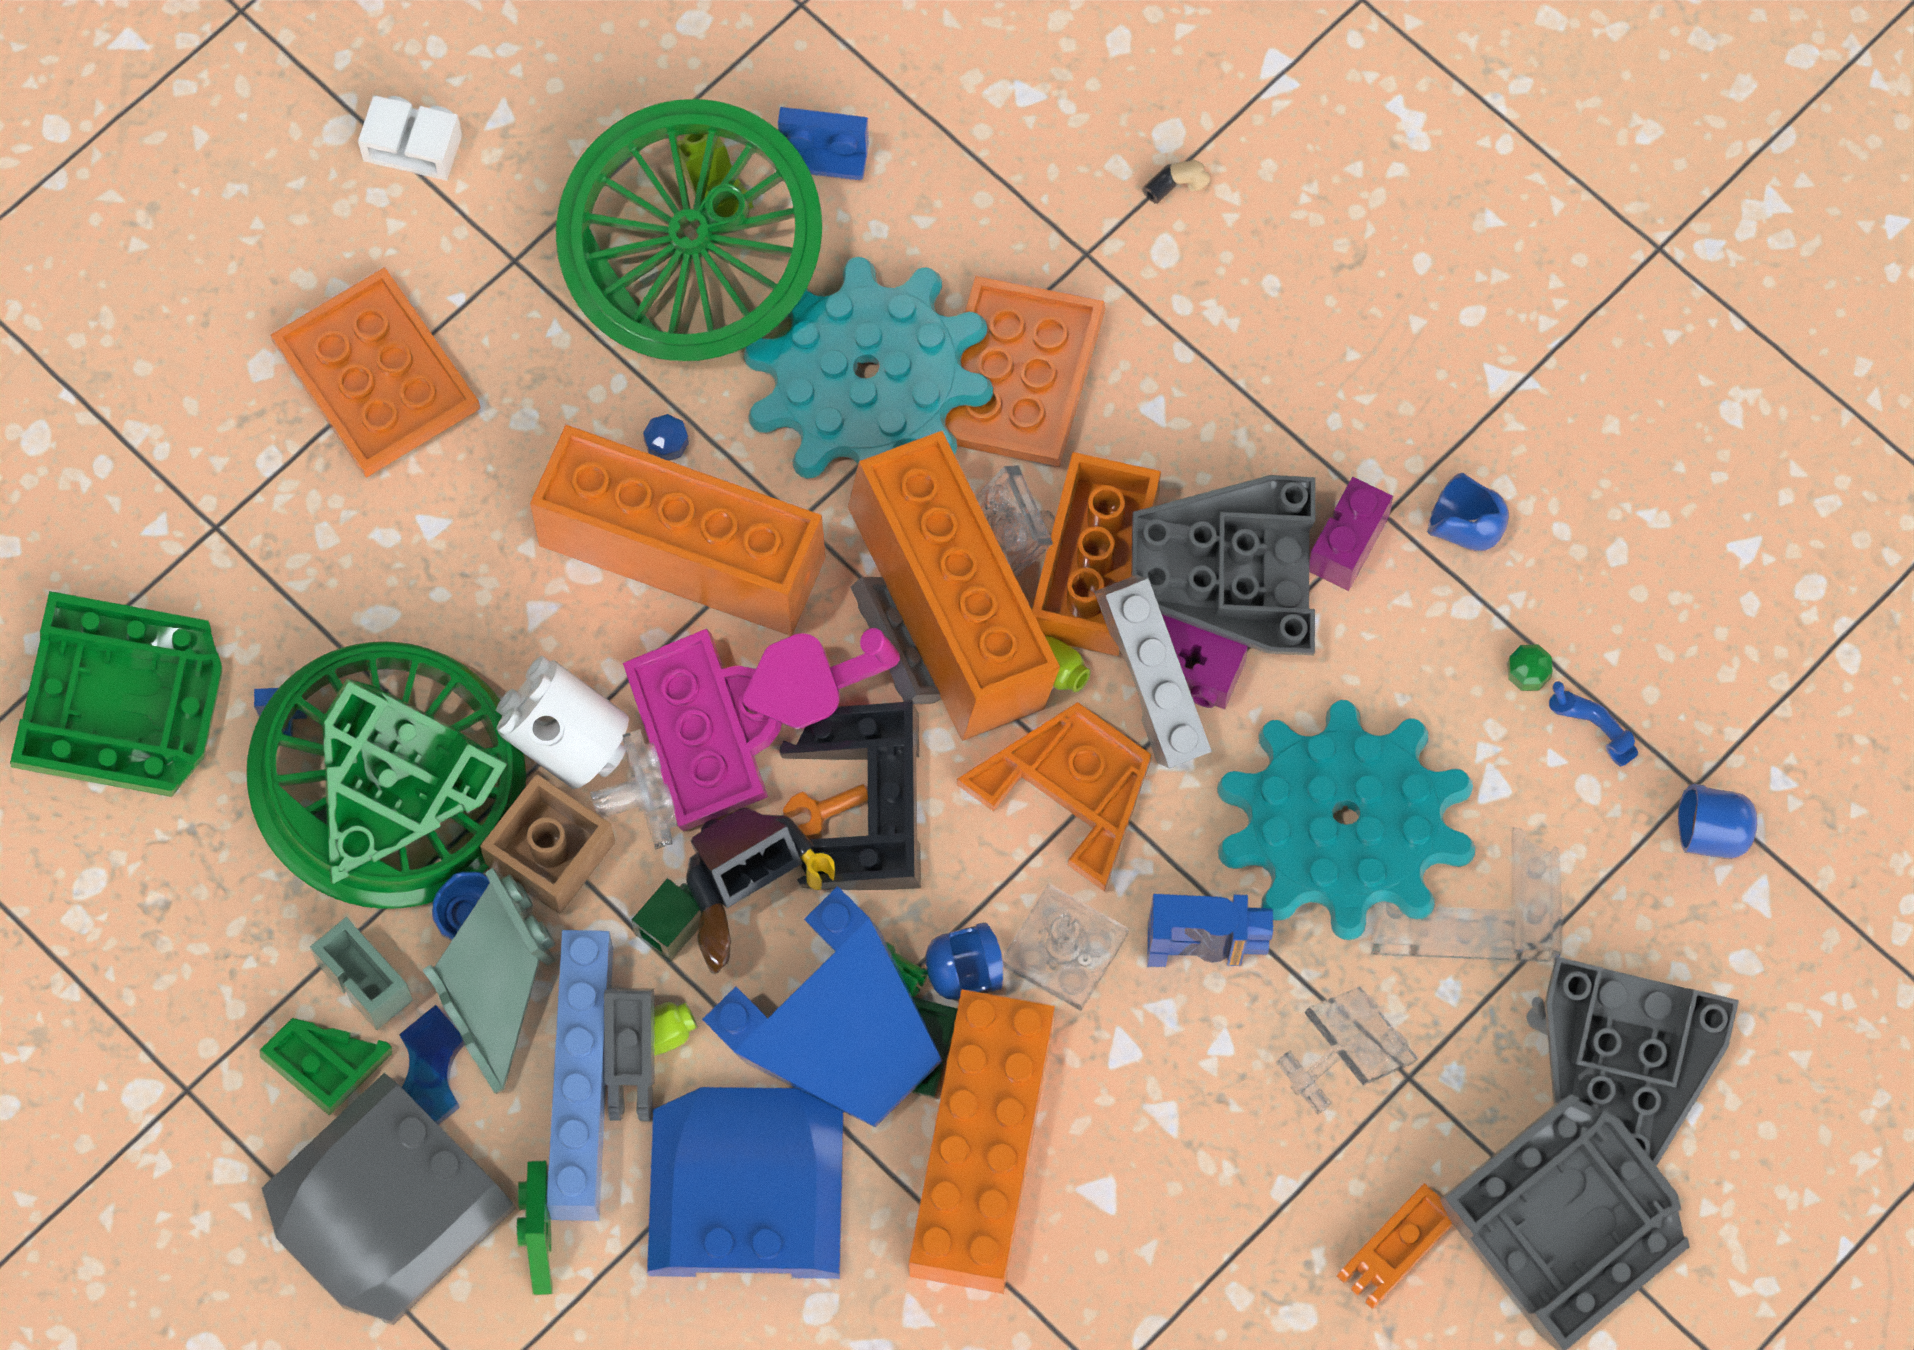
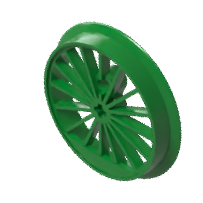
[556,99,822,361]
[246,641,526,909]

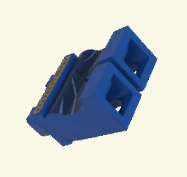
[1147,894,1273,967]

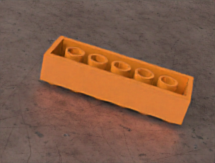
[909,989,1055,1294]

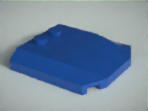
[647,1087,844,1279]

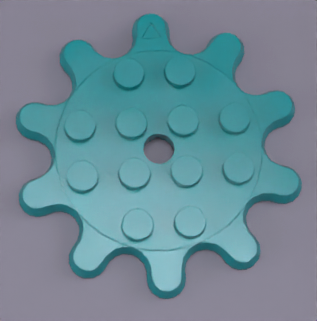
[744,257,993,479]
[1217,700,1476,940]

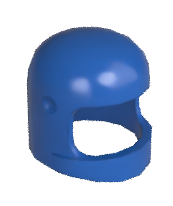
[1678,784,1757,859]
[926,922,1003,1000]

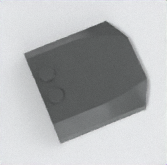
[262,1073,516,1325]
[1440,1094,1690,1350]

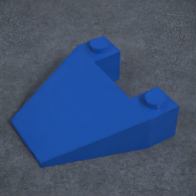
[702,886,943,1127]

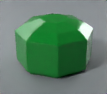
[1507,644,1553,691]

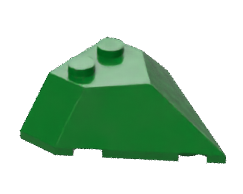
[323,679,507,884]

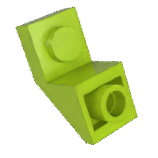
[678,134,754,217]

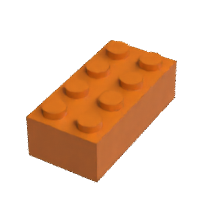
[1032,452,1161,656]

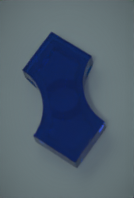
[399,1005,465,1125]

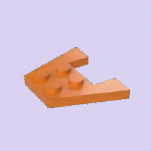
[957,702,1152,892]

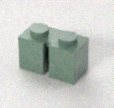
[310,917,413,1030]

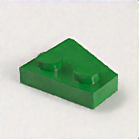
[260,1018,392,1116]
[517,1161,552,1295]

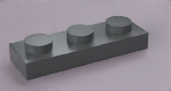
[850,577,941,704]

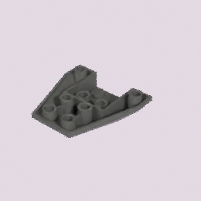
[1131,475,1316,656]
[1545,956,1739,1166]

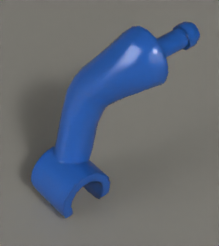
[1549,681,1638,767]

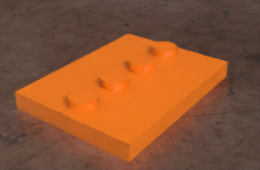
[271,267,481,478]
[945,276,1106,467]

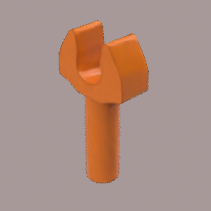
[783,784,868,839]

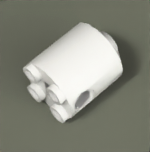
[496,656,629,789]

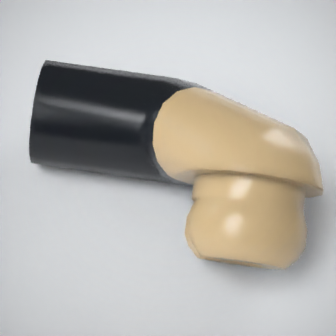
[1142,160,1210,204]

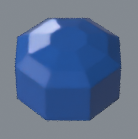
[643,414,689,461]

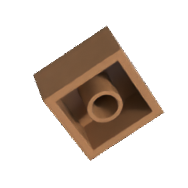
[480,774,615,915]

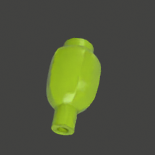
[1045,636,1091,693]
[654,1002,698,1056]

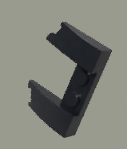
[780,701,921,890]

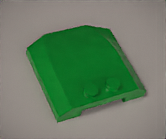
[10,591,222,797]

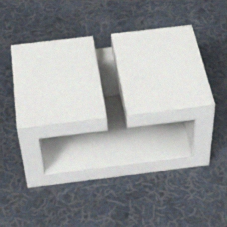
[358,95,462,181]

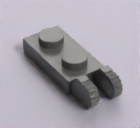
[604,988,655,1121]

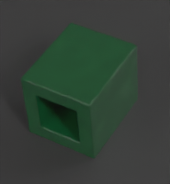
[631,878,701,962]

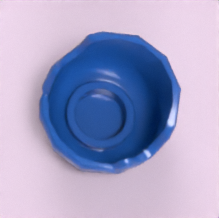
[432,872,490,941]

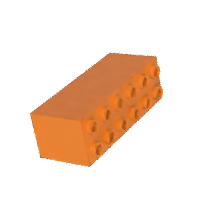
[530,424,826,636]
[848,431,1060,741]

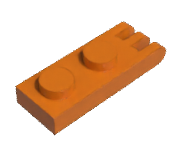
[1336,1183,1453,1309]

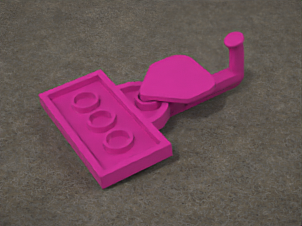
[623,628,900,832]

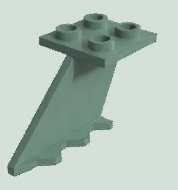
[422,868,556,1094]

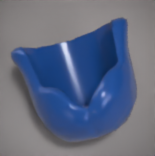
[1427,473,1509,551]

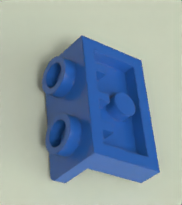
[778,107,869,180]

